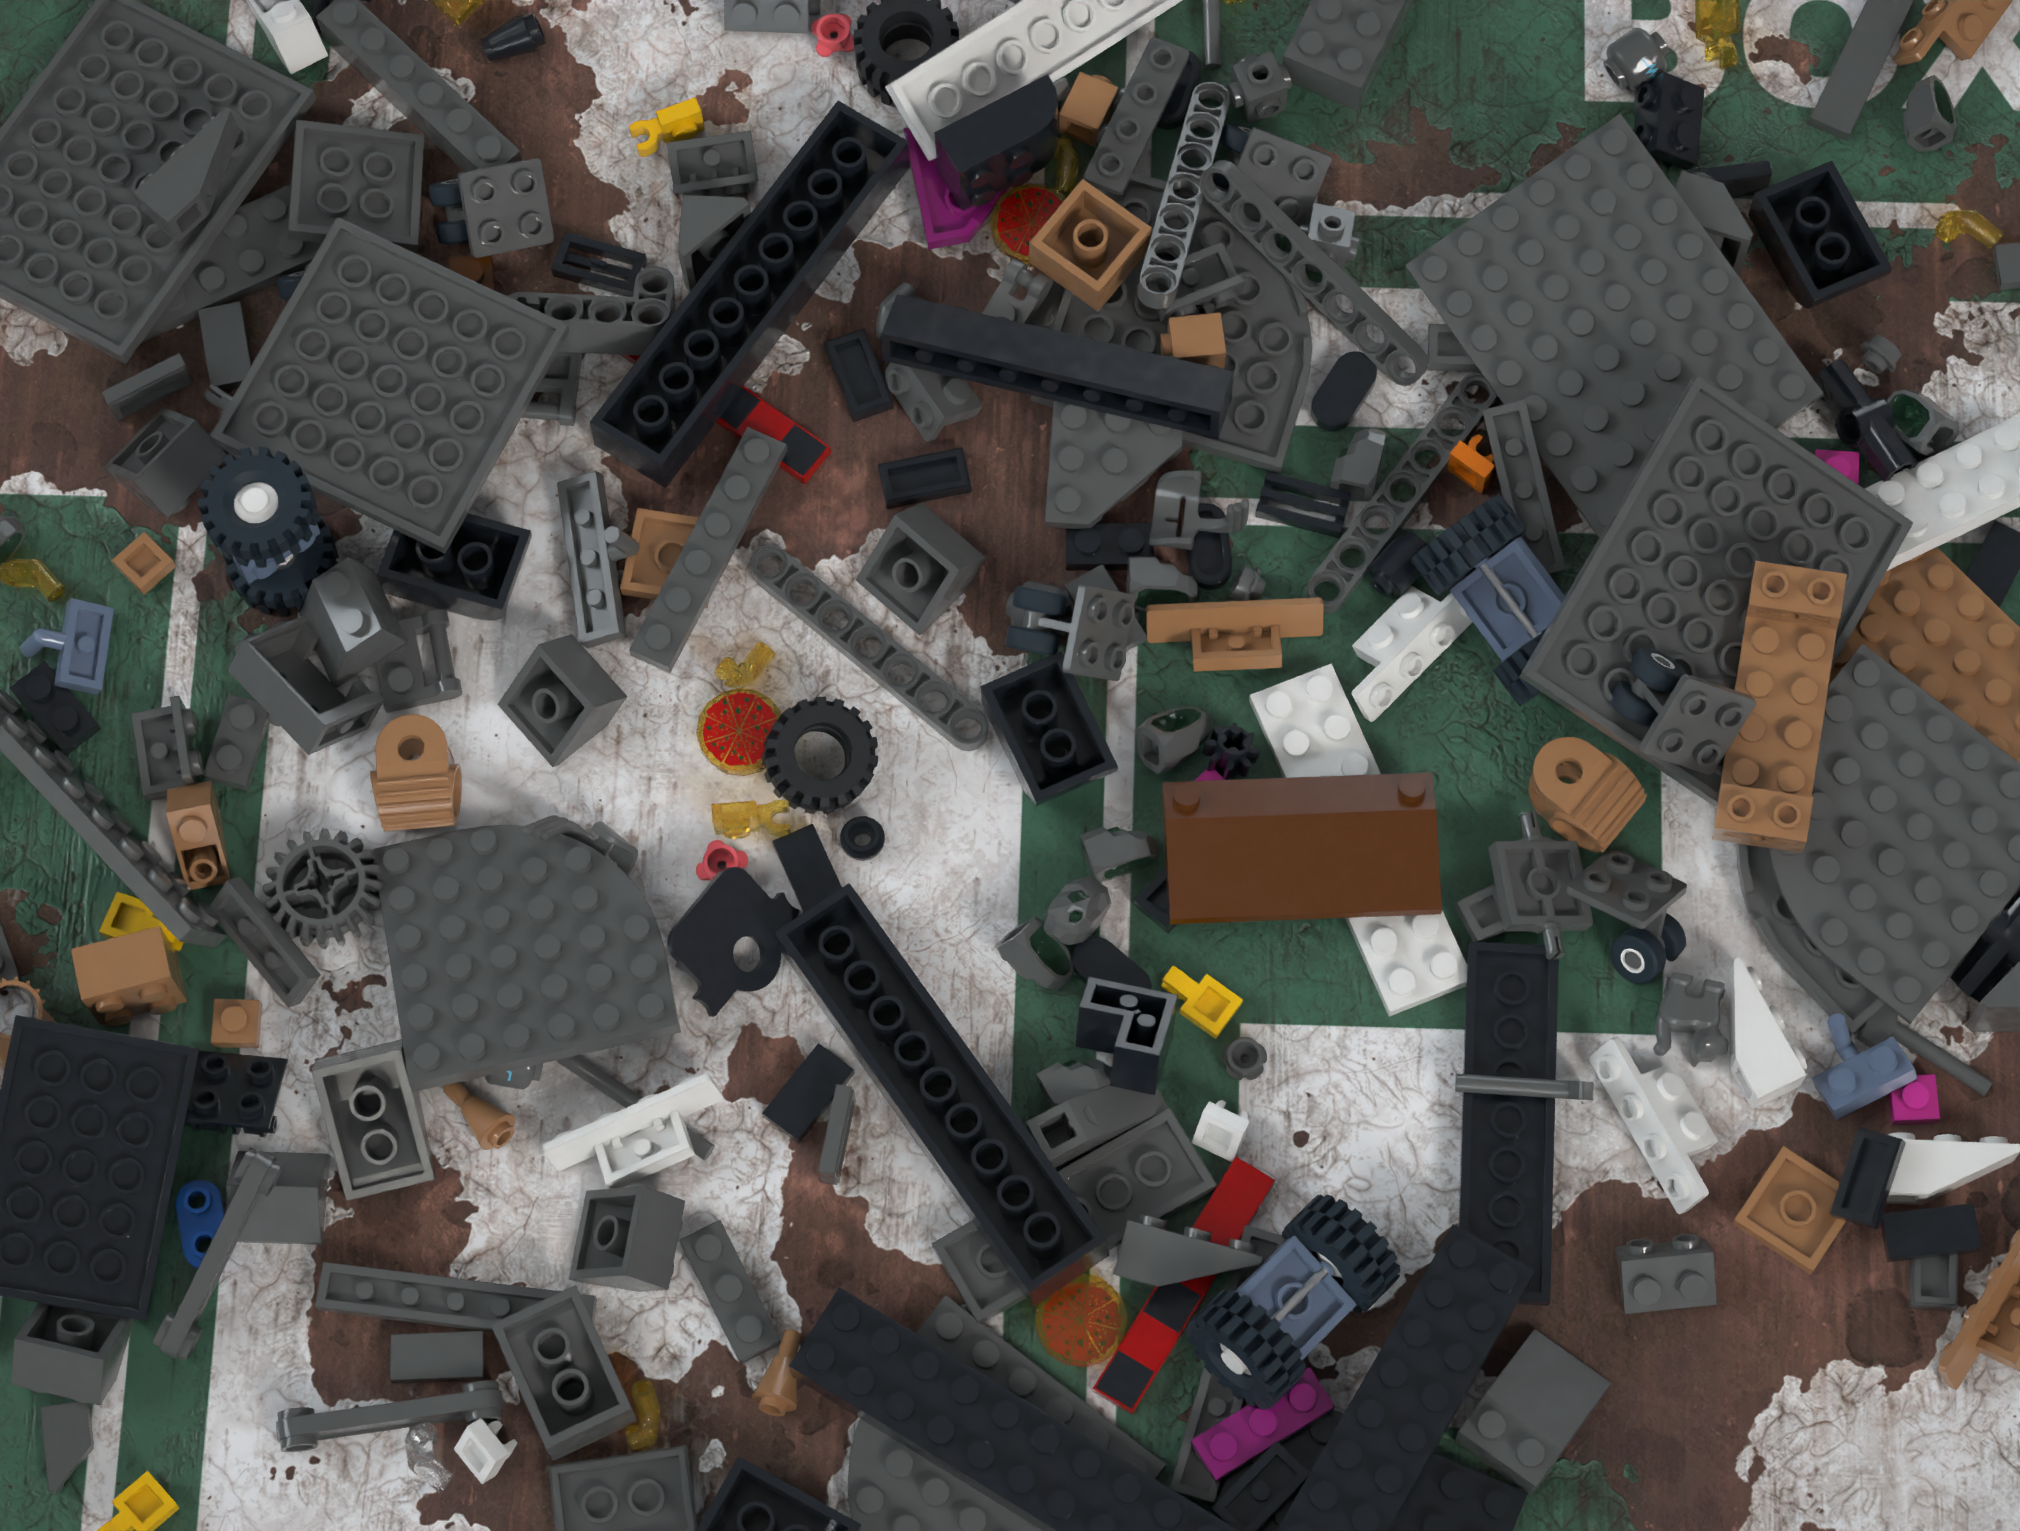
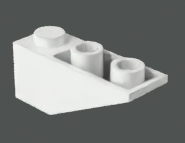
[246,0,328,74]
[1728,956,1807,1110]
[1886,1132,2020,1205]

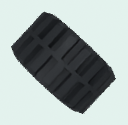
[853,0,960,106]
[762,697,879,814]

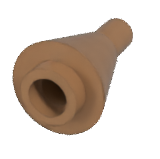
[443,1082,515,1150]
[752,1329,802,1416]

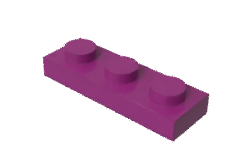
[1191,1367,1335,1483]

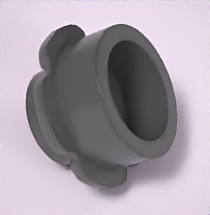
[1860,335,1902,374]
[1229,565,1266,601]
[1222,1037,1267,1080]

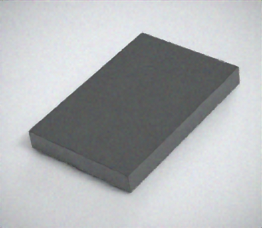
[548,1445,698,1531]

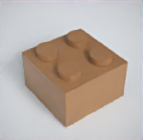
[1029,179,1152,312]
[71,926,188,1026]

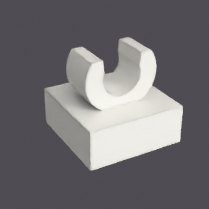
[1191,1100,1250,1162]
[454,1418,517,1484]

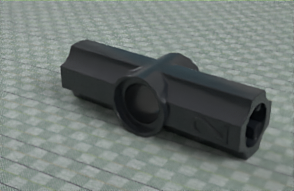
[1814,359,1918,482]
[1950,896,2020,1003]

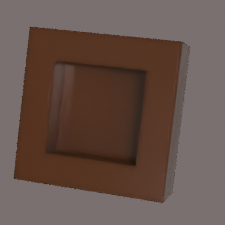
[448,255,496,291]

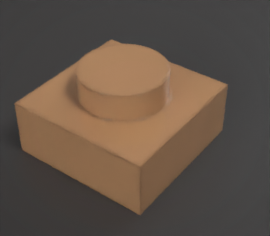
[112,532,176,595]
[211,999,262,1048]

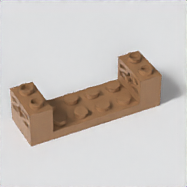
[1712,561,1847,853]

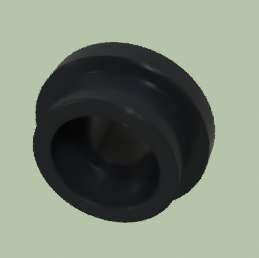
[840,816,885,861]

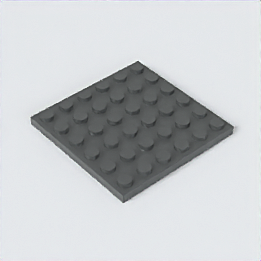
[210,217,570,553]

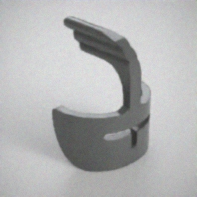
[1149,470,1249,550]
[522,815,638,875]

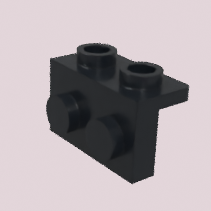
[1633,72,1705,170]

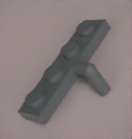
[557,470,640,648]

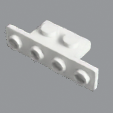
[1352,574,1473,722]
[1589,1037,1718,1214]
[542,1073,723,1188]

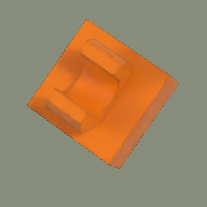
[1447,434,1495,494]

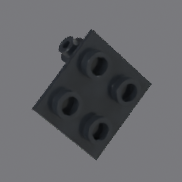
[184,1050,288,1138]

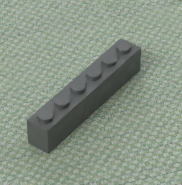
[316,0,522,172]

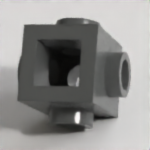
[1227,51,1292,124]
[1299,203,1359,273]

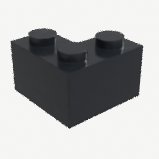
[1075,977,1178,1095]

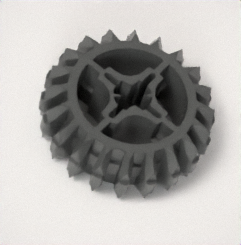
[263,828,384,950]

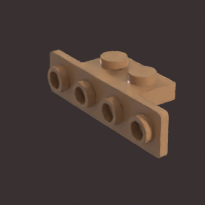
[1892,0,2013,66]
[1146,598,1324,672]
[1938,1229,2020,1390]

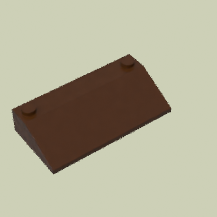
[1162,772,1442,924]

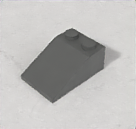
[311,1039,436,1201]
[491,1285,638,1461]
[1455,1329,1611,1497]

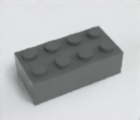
[1283,0,1415,111]

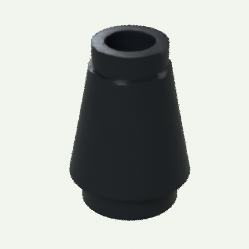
[480,12,546,62]

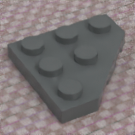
[1045,401,1183,529]

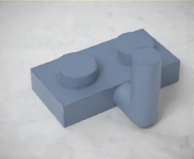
[20,598,114,695]
[1812,1013,1918,1120]

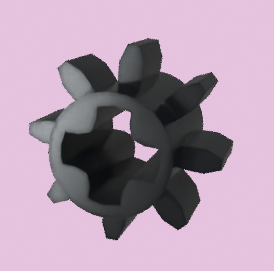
[1201,723,1260,780]

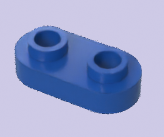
[176,1180,226,1270]

